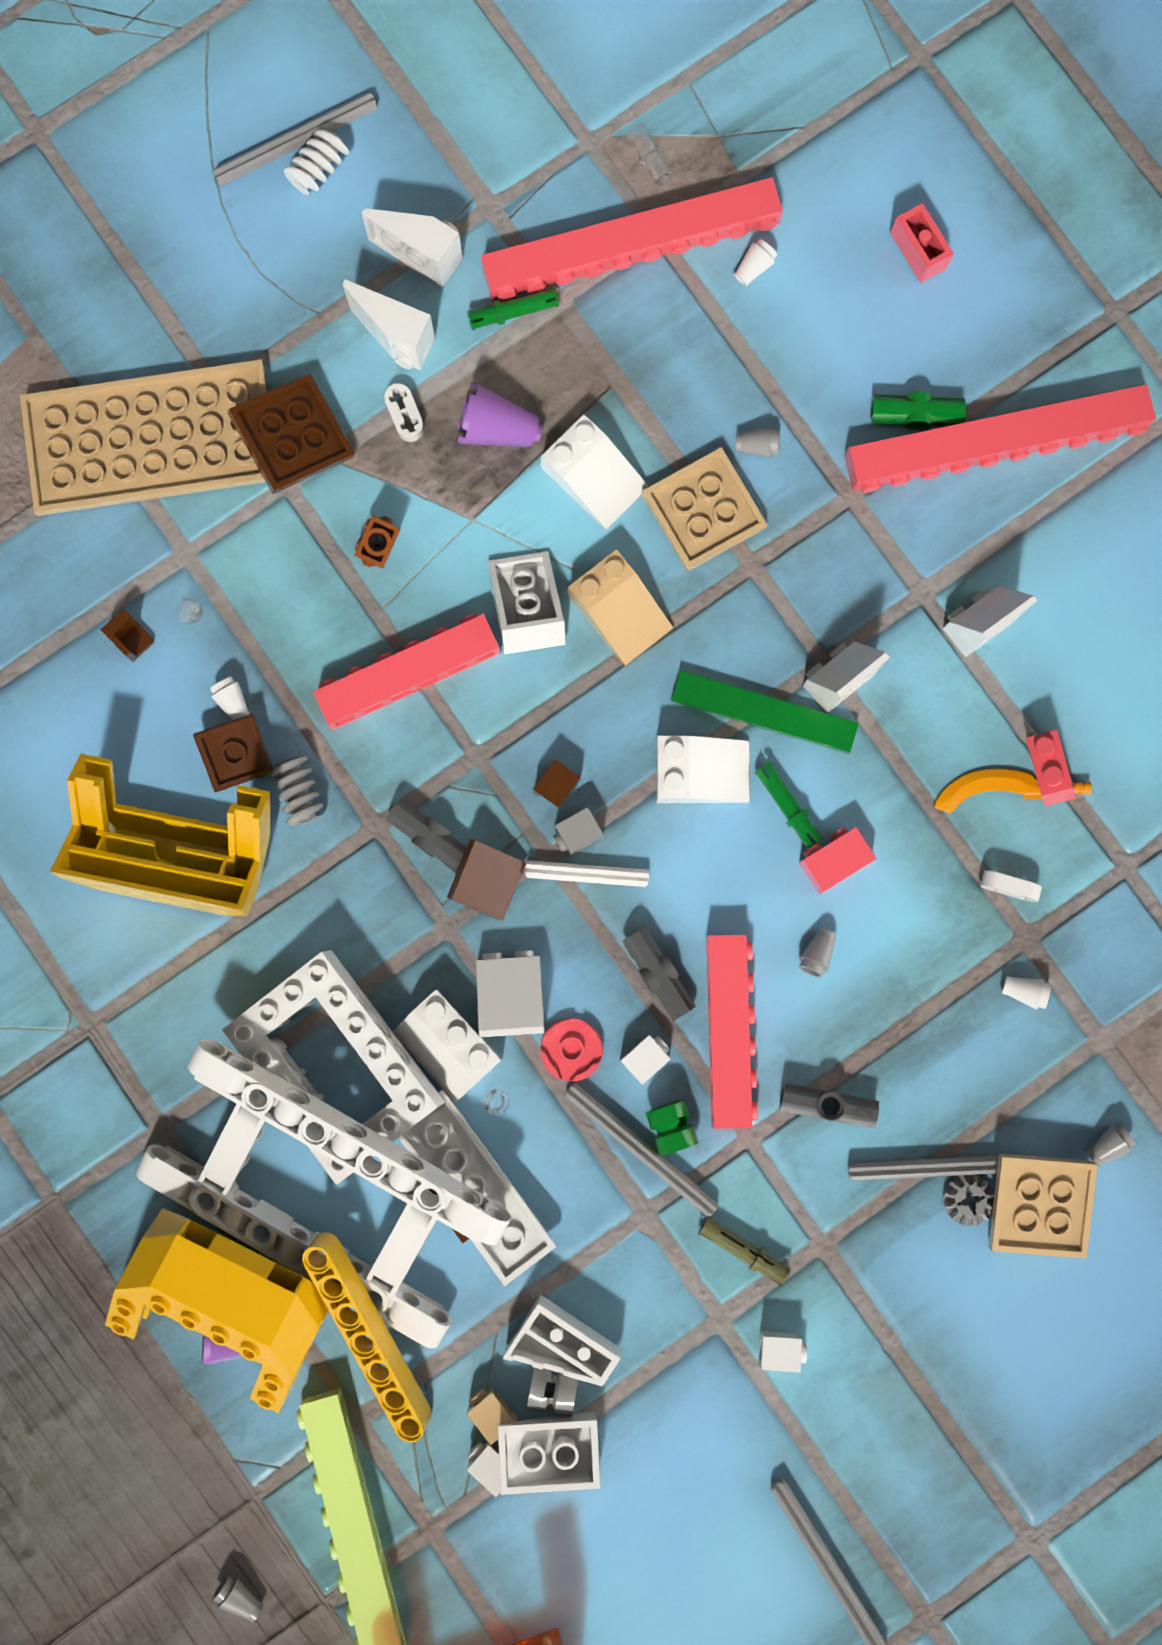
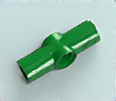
[870,391,966,430]

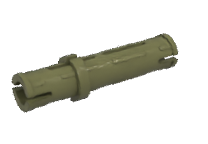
[698,1217,791,1286]

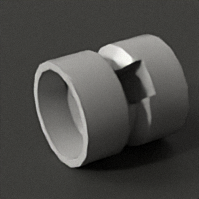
[527,1368,578,1417]

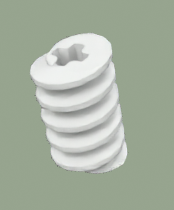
[284,127,350,196]

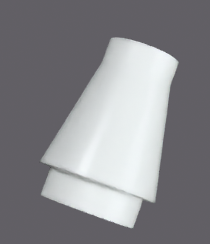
[733,239,777,287]
[210,677,250,720]
[1002,976,1052,1010]

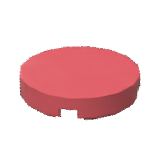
[541,1019,603,1081]

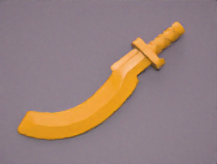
[934,769,1092,814]

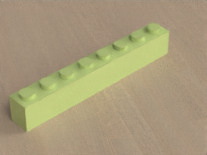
[297,1388,407,1645]

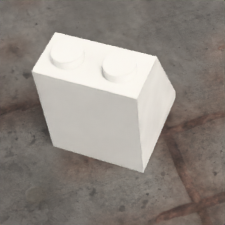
[476,951,545,1037]

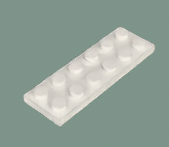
[398,1089,557,1287]

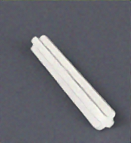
[525,860,649,887]

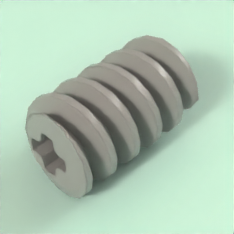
[271,756,324,826]

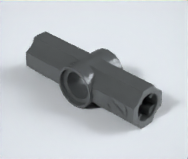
[386,798,467,873]
[622,926,696,1021]
[779,1083,879,1129]

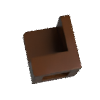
[100,609,155,662]
[533,759,581,807]

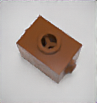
[354,515,401,569]

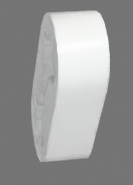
[384,383,424,442]
[980,870,1042,902]

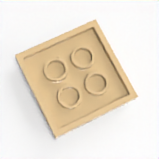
[641,447,768,572]
[988,1153,1098,1259]

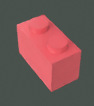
[890,203,954,283]
[1026,729,1076,806]
[799,827,876,894]

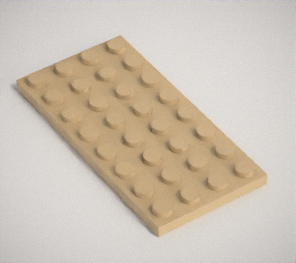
[19,359,268,516]

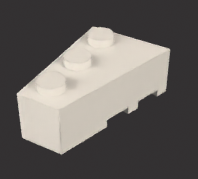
[502,1295,621,1386]

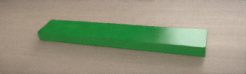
[671,670,859,754]

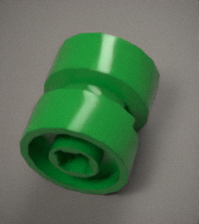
[645,1099,699,1156]

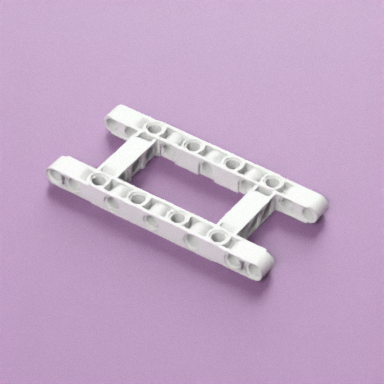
[135,1039,511,1348]

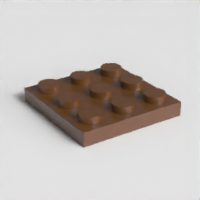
[227,374,355,494]

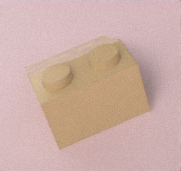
[568,549,673,666]

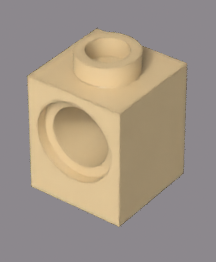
[466,1386,517,1445]

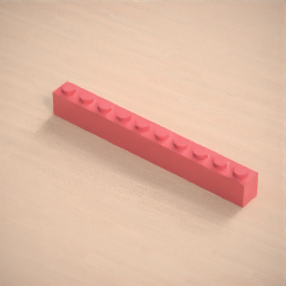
[481,177,783,301]
[844,384,1156,493]

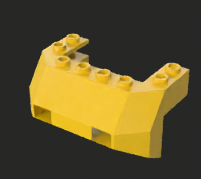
[50,753,270,916]
[105,1208,329,1413]

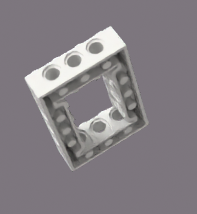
[222,950,445,1185]

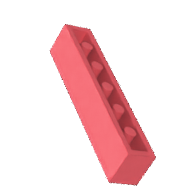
[313,614,500,730]
[706,935,758,1129]

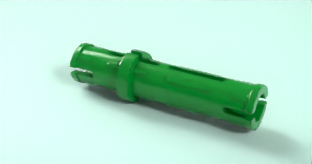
[467,287,559,330]
[754,761,824,850]

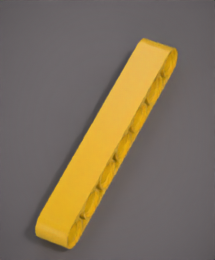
[302,1232,432,1442]

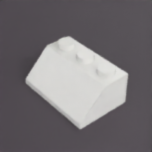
[393,989,502,1103]

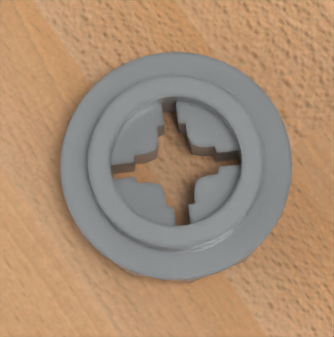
[943,1175,994,1226]

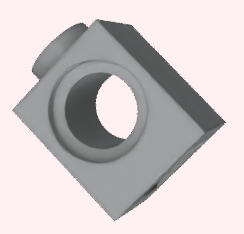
[553,807,603,856]

